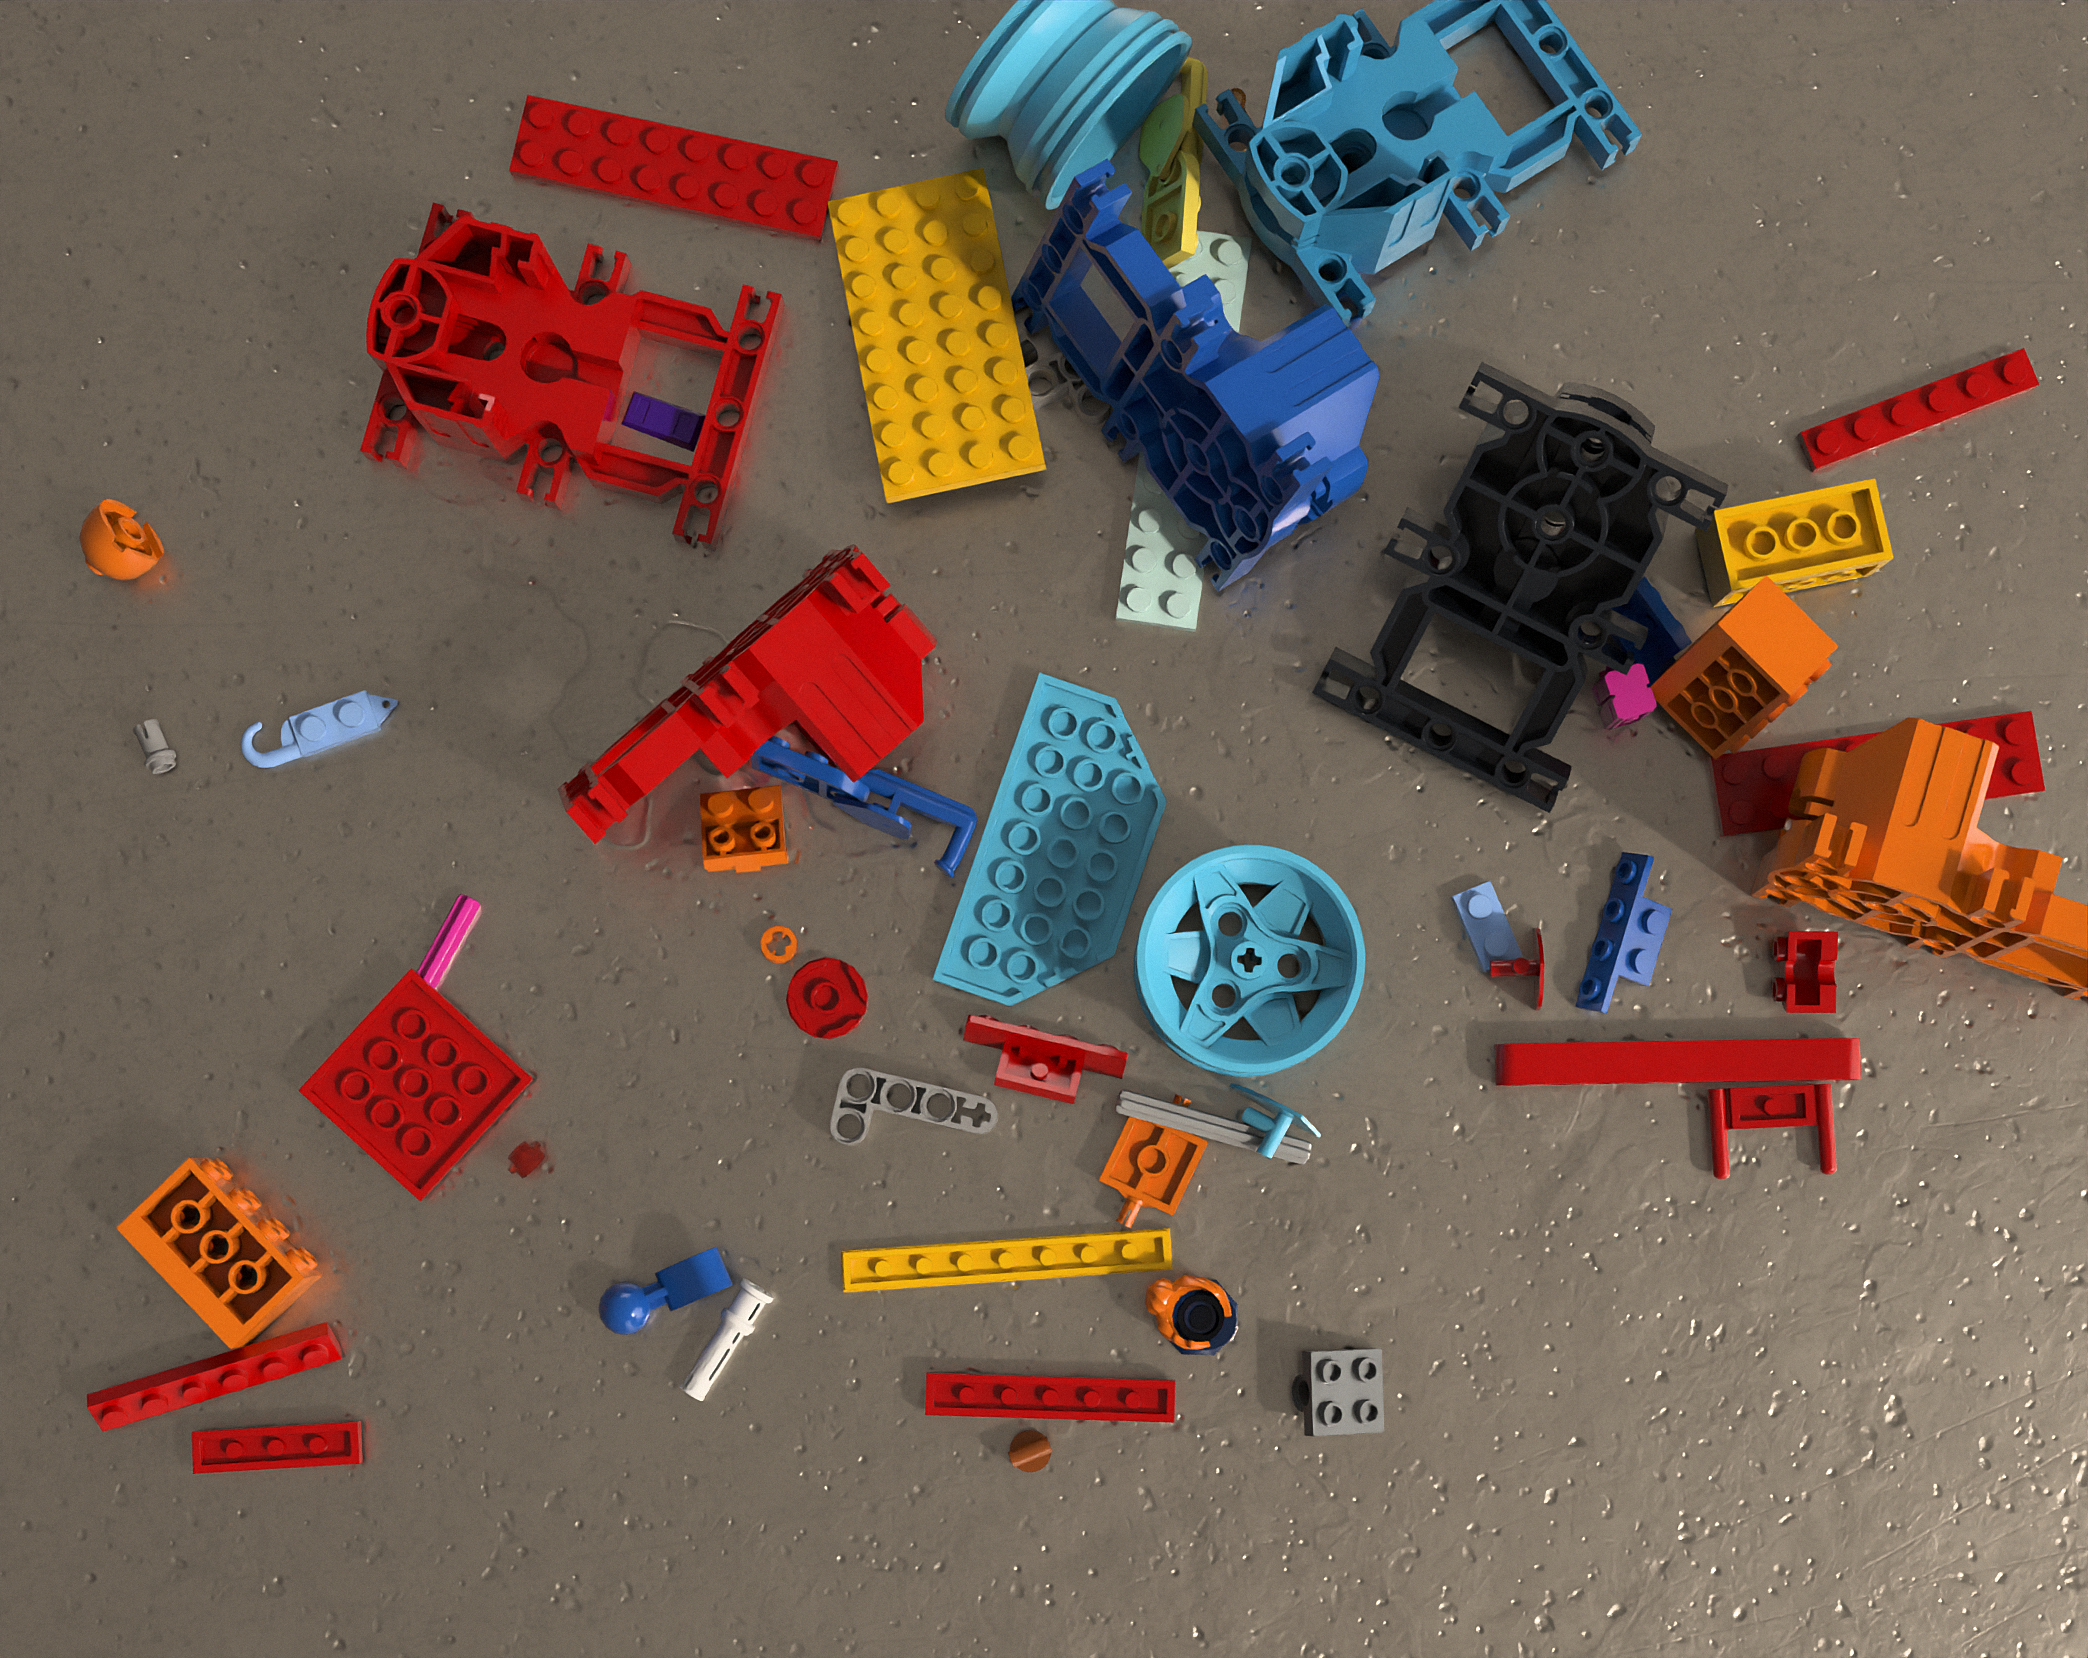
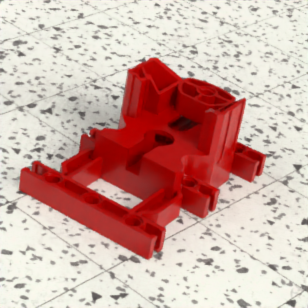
[360,202,785,551]
[557,544,937,844]

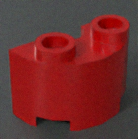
[1772,931,1838,1013]

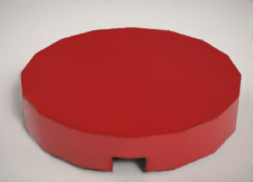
[786,957,868,1039]

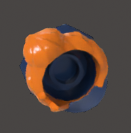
[1145,1274,1238,1356]

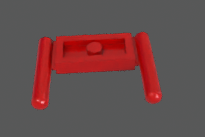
[1708,1084,1837,1180]

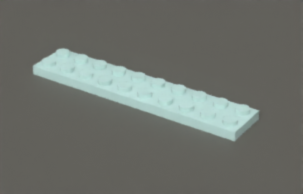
[1115,230,1252,632]

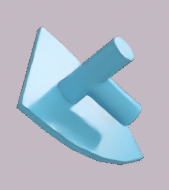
[1229,1083,1321,1160]

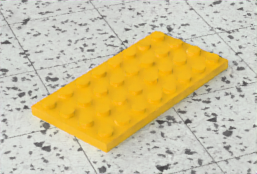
[828,168,1046,503]

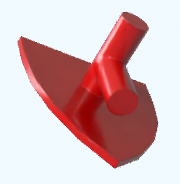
[1490,927,1545,1010]

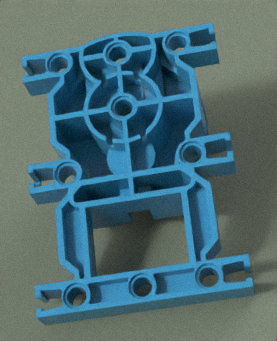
[1192,0,1642,328]

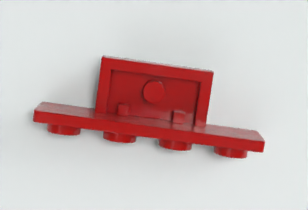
[963,1015,1128,1104]

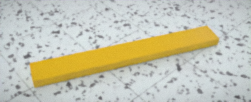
[841,1228,1173,1292]

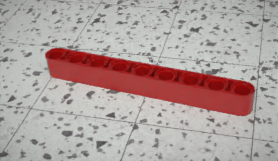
[1494,1038,1861,1086]

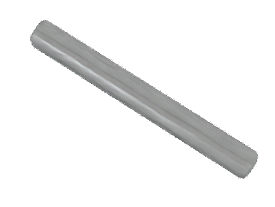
[1115,1089,1311,1165]

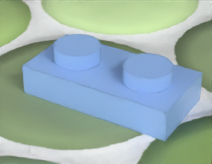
[1451,881,1523,972]

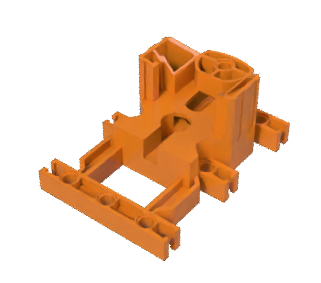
[1750,717,2088,1000]

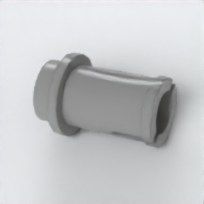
[133,719,177,774]

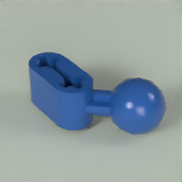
[598,1247,733,1335]

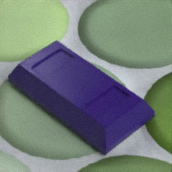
[621,391,706,452]

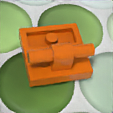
[700,785,789,873]

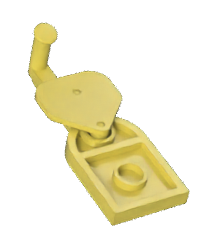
[1139,56,1208,270]

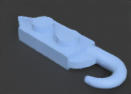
[240,690,399,768]

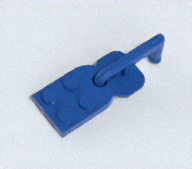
[751,736,977,878]

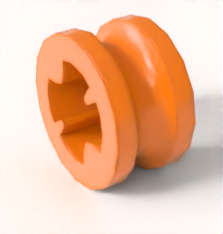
[760,926,797,964]

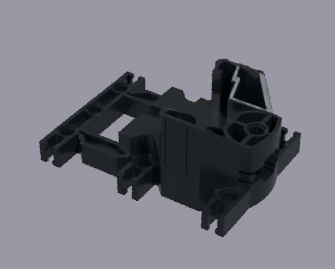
[1312,362,1728,813]

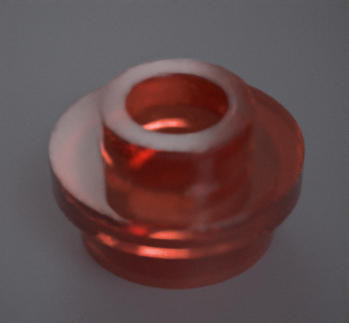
[507,1140,546,1179]

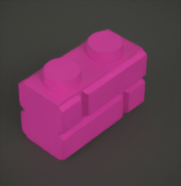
[1592,663,1657,731]

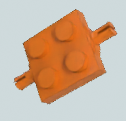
[1098,1094,1208,1228]

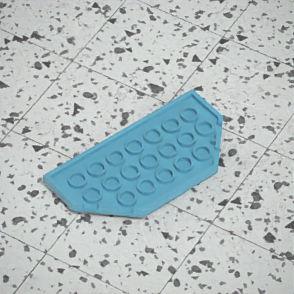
[932,672,1167,1007]

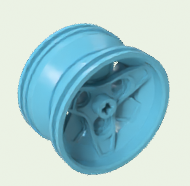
[945,0,1192,210]
[1133,844,1365,1077]

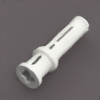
[680,1278,774,1401]

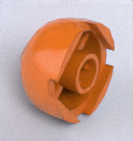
[79,499,164,581]

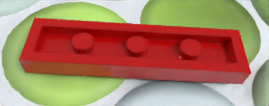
[192,1421,363,1474]

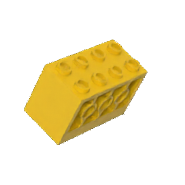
[1695,478,1894,608]

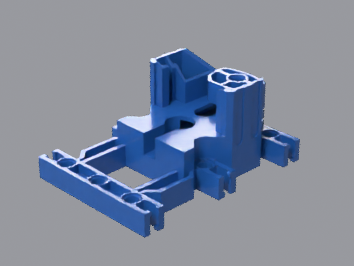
[1011,159,1380,591]

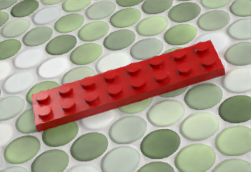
[509,95,839,241]
[1708,711,2045,837]

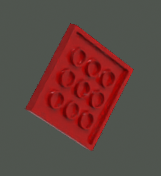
[298,968,534,1201]

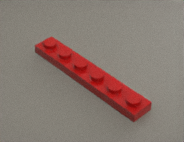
[1797,348,2039,472]
[87,1322,342,1432]
[925,1372,1175,1423]

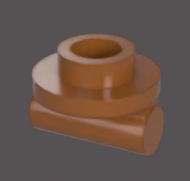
[1008,1430,1052,1472]

